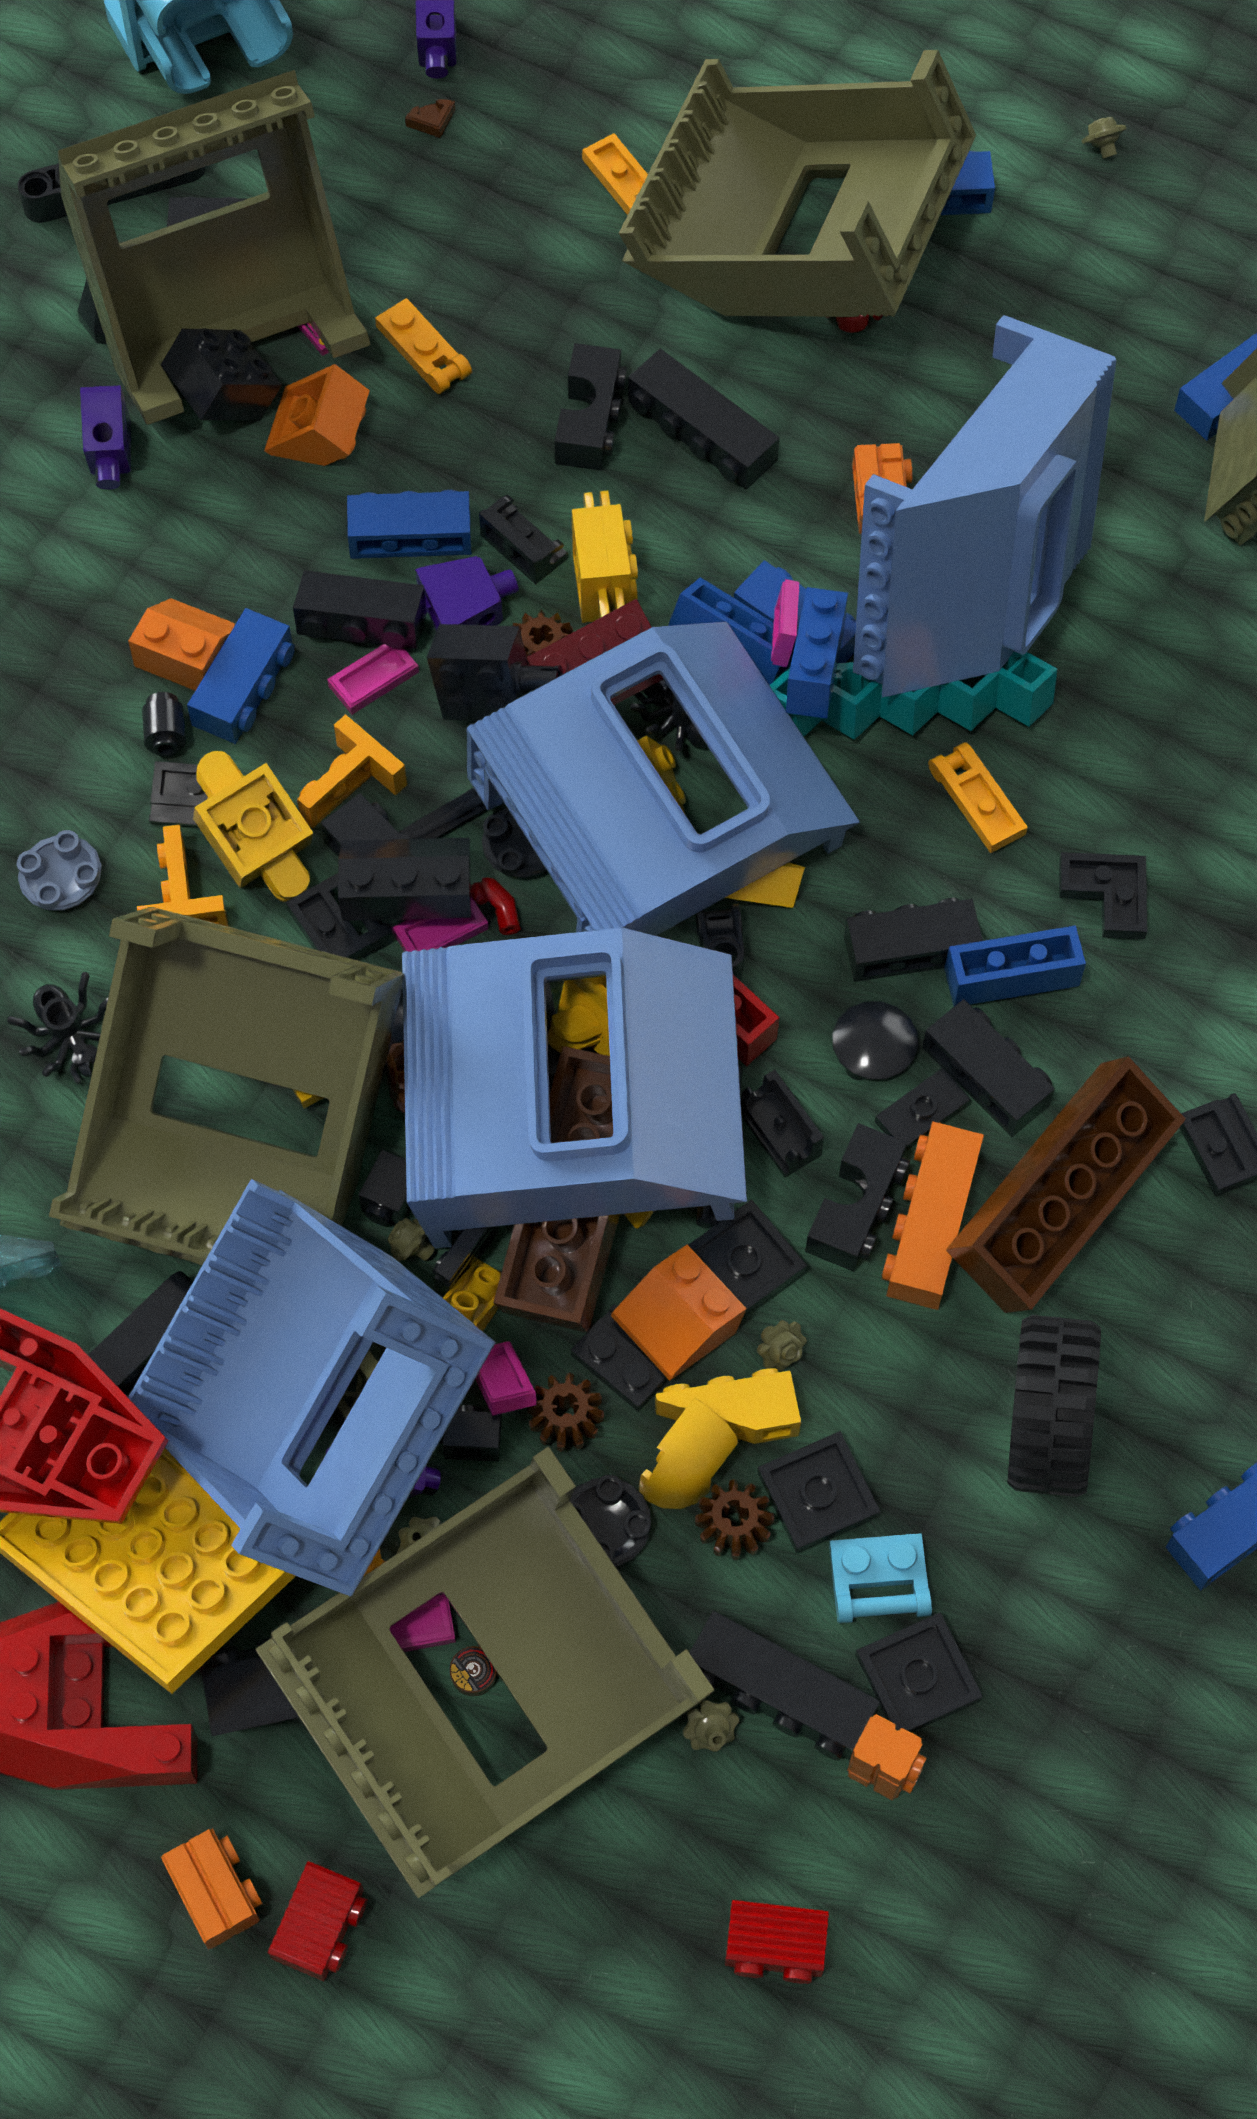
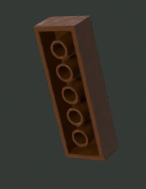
[493,1046,620,1333]
[946,1056,1186,1313]

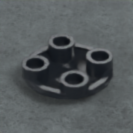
[482,807,547,878]
[832,1001,918,1080]
[570,1475,651,1567]

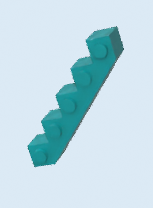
[769,652,1058,739]

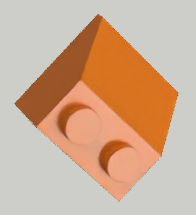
[264,364,370,466]
[128,598,236,691]
[611,1244,747,1381]

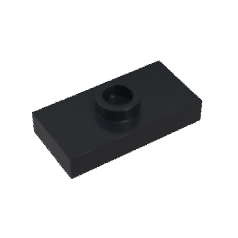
[875,1068,971,1152]

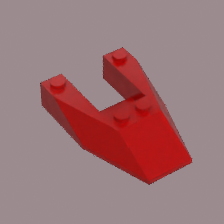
[0,1308,169,1524]
[0,1601,198,1790]

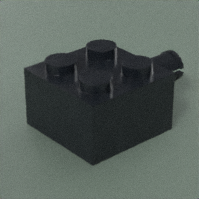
[427,624,564,721]

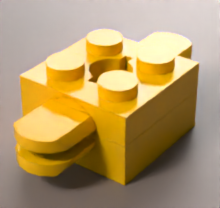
[572,490,638,623]
[193,751,313,902]
[547,976,610,1056]

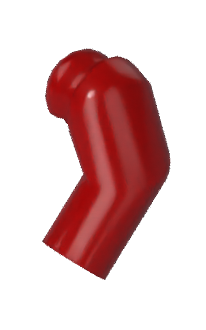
[471,877,520,935]

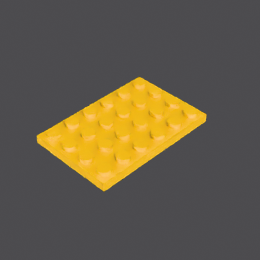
[0,1448,295,1694]

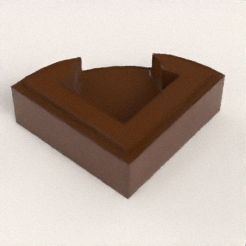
[405,99,456,138]

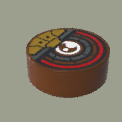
[450,1646,497,1696]

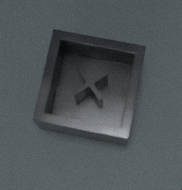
[161,328,282,420]

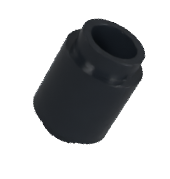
[142,692,186,757]

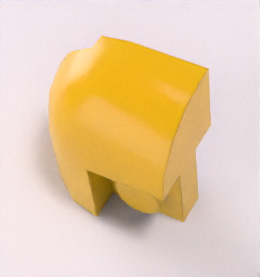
[639,1397,738,1509]

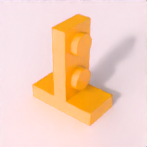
[297,714,407,829]
[137,825,228,926]

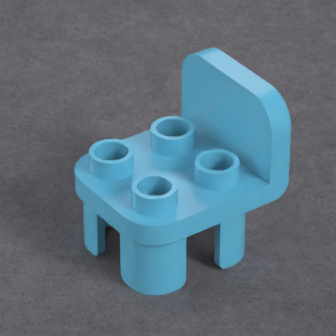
[104,0,293,94]

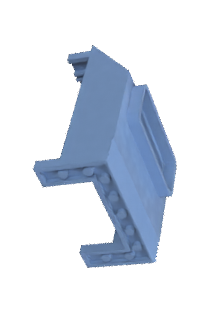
[853,315,1116,698]
[467,621,860,936]
[402,927,747,1248]
[128,1179,496,1597]

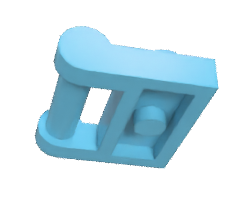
[829,1533,932,1624]

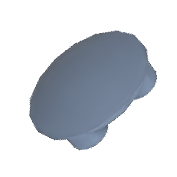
[17,830,102,910]

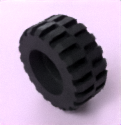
[1007,1315,1101,1497]

